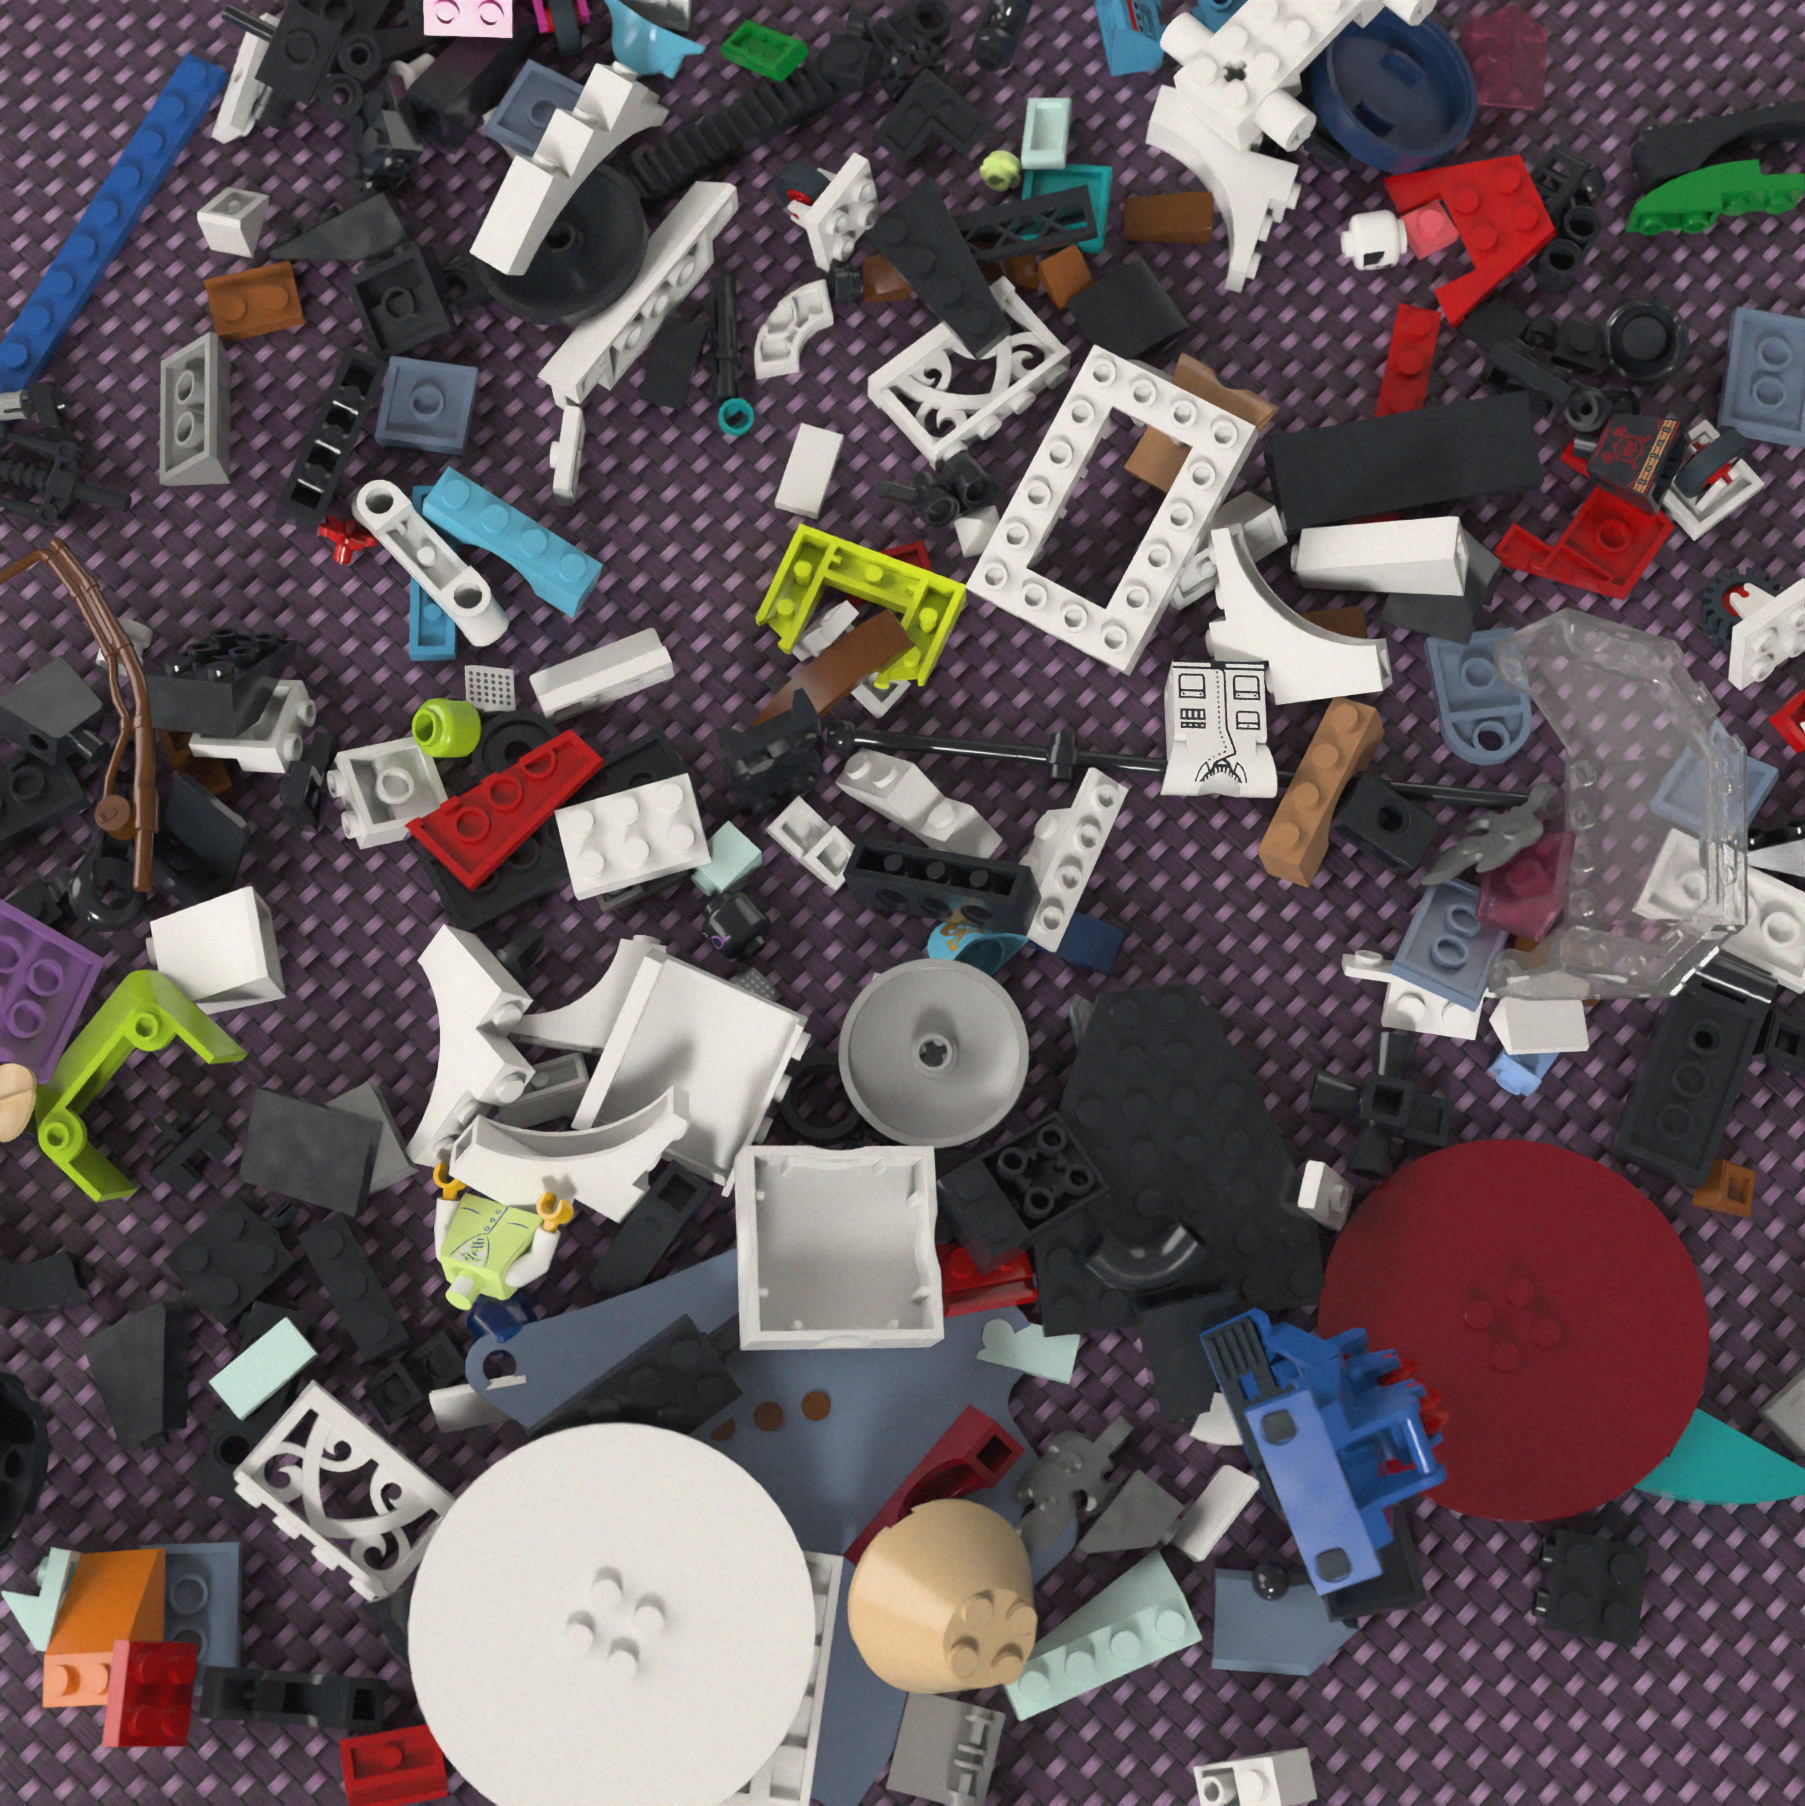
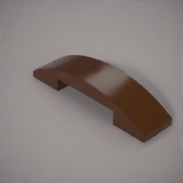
[862,242,1038,303]
[752,609,917,727]

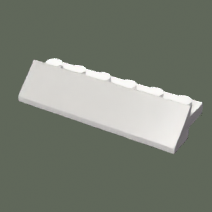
[537,181,738,410]

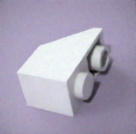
[1193,1747,1317,1806]

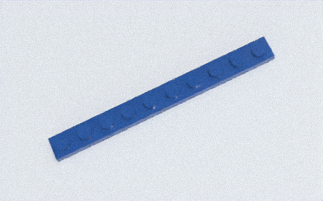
[0,52,228,426]

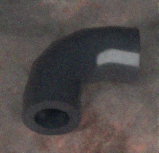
[1078,1217,1214,1292]

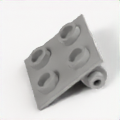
[886,1692,1006,1806]

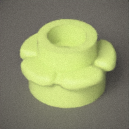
[980,150,1021,191]

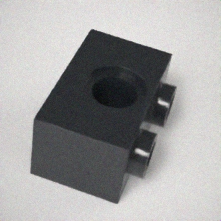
[1329,773,1441,875]

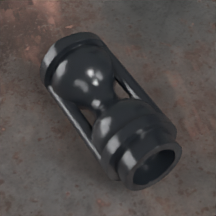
[970,0,1034,72]
[1565,387,1641,432]

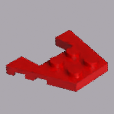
[1383,154,1556,329]
[1493,431,1675,600]

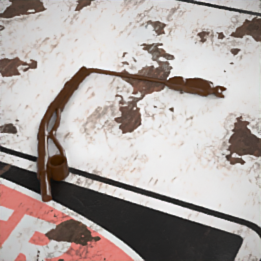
[0,537,160,892]

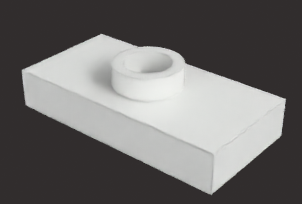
[550,406,586,507]
[1297,1160,1354,1232]

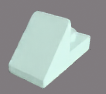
[1,1547,84,1652]

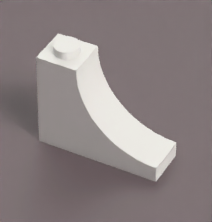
[508,935,669,1056]

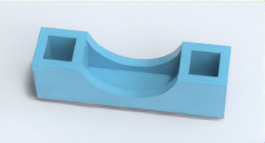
[422,467,603,618]

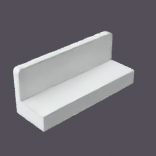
[1169,491,1288,610]
[530,628,675,725]

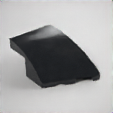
[1380,507,1504,646]

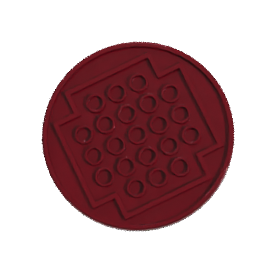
[1317,1139,1709,1523]

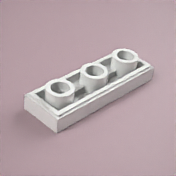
[211,13,280,144]

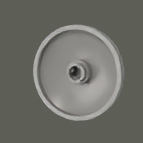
[838,958,1029,1150]

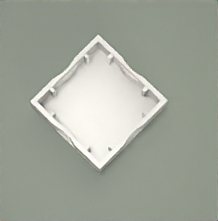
[734,1146,944,1350]

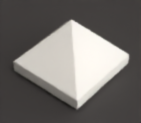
[954,505,1000,558]

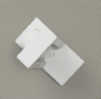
[792,600,911,718]

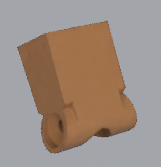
[1124,352,1280,495]

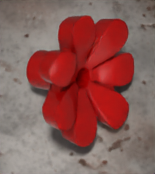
[319,516,378,564]

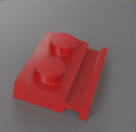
[935,1242,1039,1318]
[339,1724,451,1806]

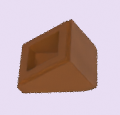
[1037,244,1094,311]
[1692,1159,1756,1217]

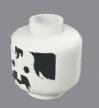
[1341,210,1407,271]

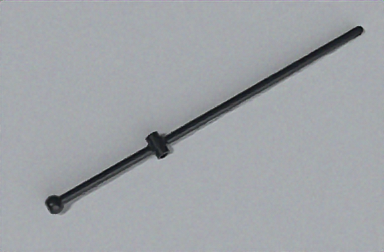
[826,718,1530,810]

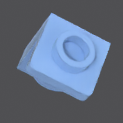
[1489,1048,1560,1097]

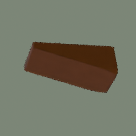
[1123,191,1213,244]

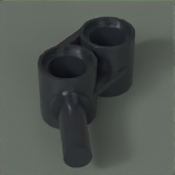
[1534,171,1603,294]
[875,452,998,530]

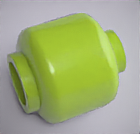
[412,698,482,758]

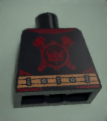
[1573,413,1691,515]

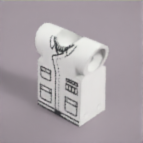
[1160,660,1277,798]

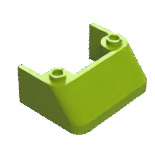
[34,970,248,1202]

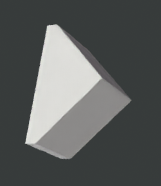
[197,187,269,258]

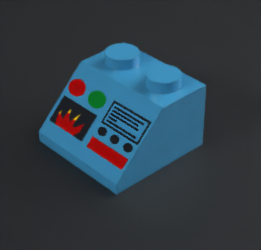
[1094,0,1167,76]

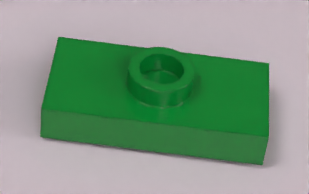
[720,19,809,82]

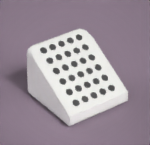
[465,665,516,717]

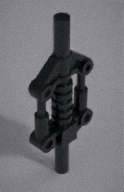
[0,422,132,528]

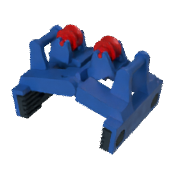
[1199,1308,1450,1596]

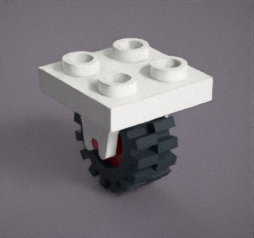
[1701,567,1805,691]

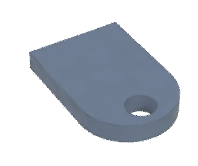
[1423,627,1532,765]

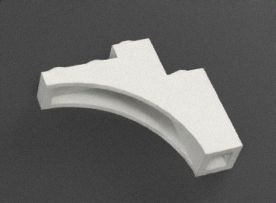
[1145,85,1302,293]
[1206,522,1393,705]
[404,924,536,1168]
[449,1084,691,1224]

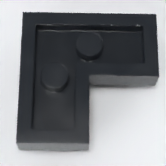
[871,68,992,166]
[279,731,341,834]

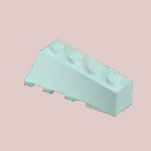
[1003,1548,1203,1721]

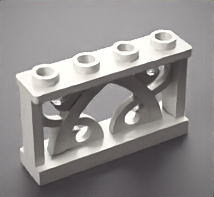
[868,276,1072,471]
[233,1380,457,1601]

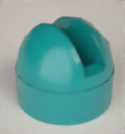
[718,398,754,436]

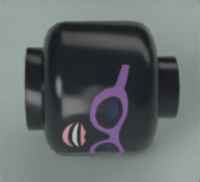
[702,890,771,960]

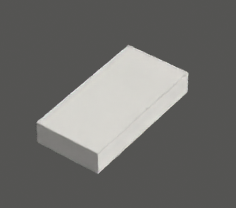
[775,423,844,520]

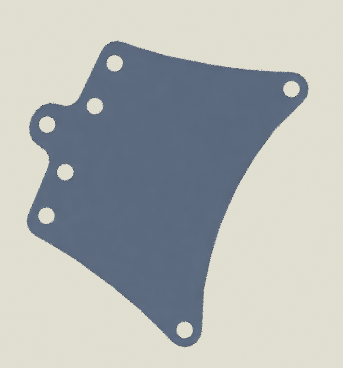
[465,1247,1079,1806]

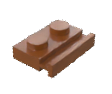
[204,260,306,344]

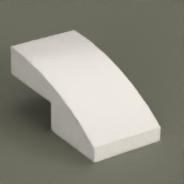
[765,795,855,891]

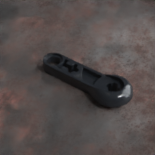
[68,739,147,932]

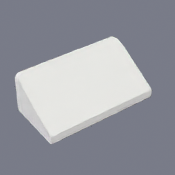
[1489,994,1589,1055]
[498,1052,590,1129]
[429,1375,527,1433]
[1170,1465,1260,1562]

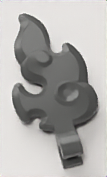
[1419,781,1564,885]
[1014,1414,1134,1553]

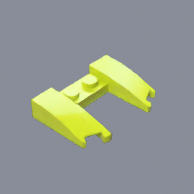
[755,523,966,689]

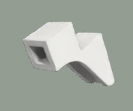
[835,747,1003,859]

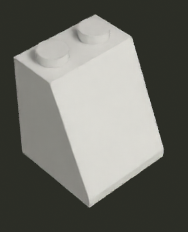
[146,886,286,1015]

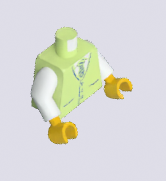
[433,1162,574,1310]

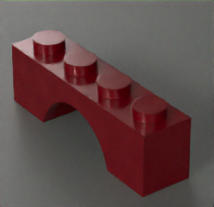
[842,1404,1025,1567]

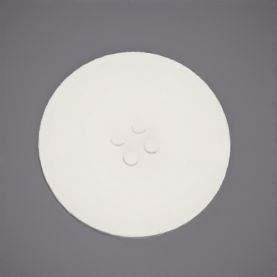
[408,1423,816,1806]

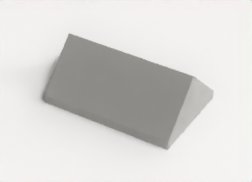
[160,332,231,486]

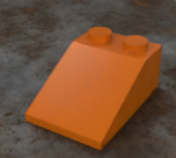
[43,1548,166,1708]

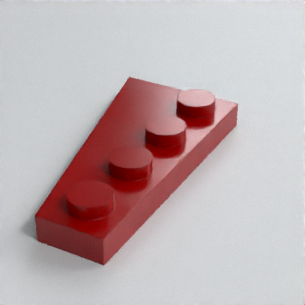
[405,729,604,892]

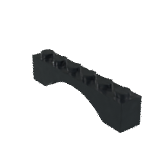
[1630,100,1805,197]

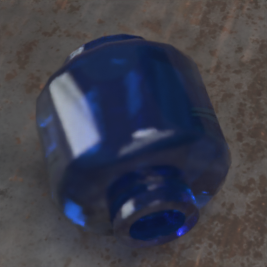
[466,1289,538,1359]

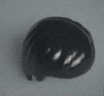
[1603,299,1690,387]

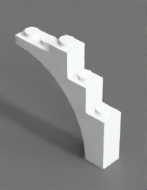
[469,61,669,276]

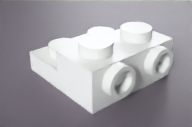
[189,680,316,773]
[327,737,448,849]

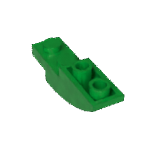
[1624,159,1805,235]

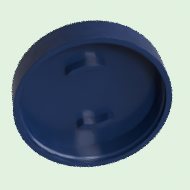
[1309,6,1477,174]

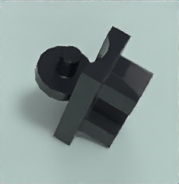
[149,1111,236,1196]

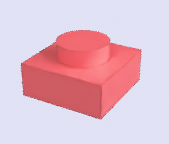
[1400,199,1459,260]

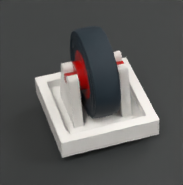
[774,152,880,272]
[1662,419,1765,541]

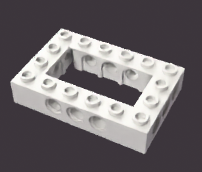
[965,344,1259,676]

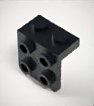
[126,774,251,908]

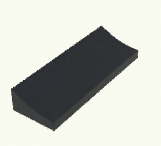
[1263,390,1545,536]

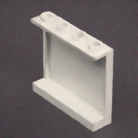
[571,947,811,1198]

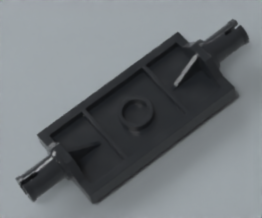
[525,1310,743,1442]

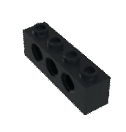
[274,345,390,535]
[843,836,1042,936]
[193,1301,319,1509]

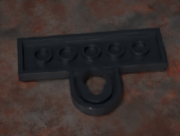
[418,710,706,934]

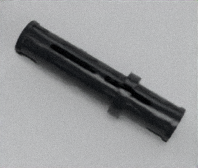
[707,276,742,407]

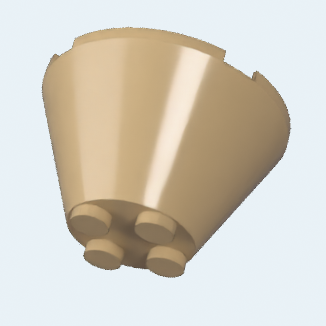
[848,1499,1037,1694]

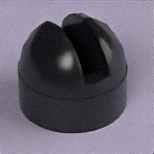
[1574,166,1606,203]

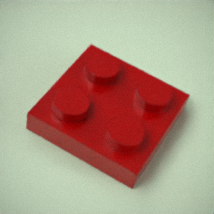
[102,1640,198,1747]

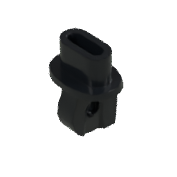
[492,925,545,986]

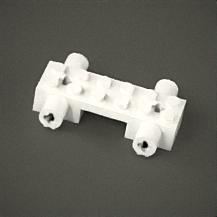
[1160,0,1437,152]

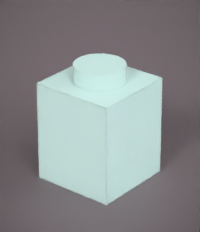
[690,820,763,897]

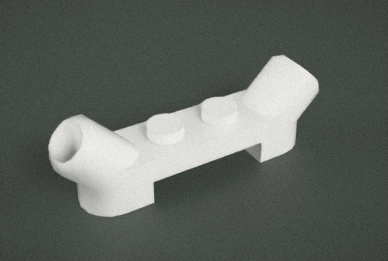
[351,480,509,646]

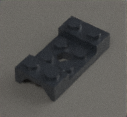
[717,687,823,817]

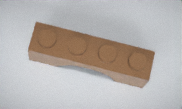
[1257,696,1385,888]

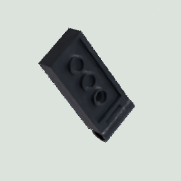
[1606,943,1778,1190]

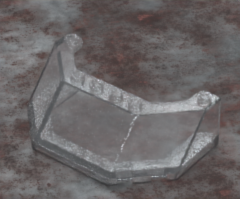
[1488,607,1748,1001]

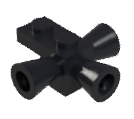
[1307,1032,1455,1181]

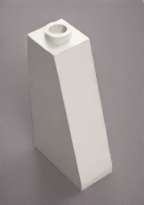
[1291,516,1469,596]

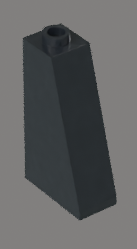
[407,1,539,156]

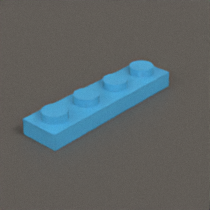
[409,486,459,661]

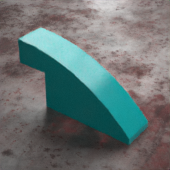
[1633,1408,1805,1506]

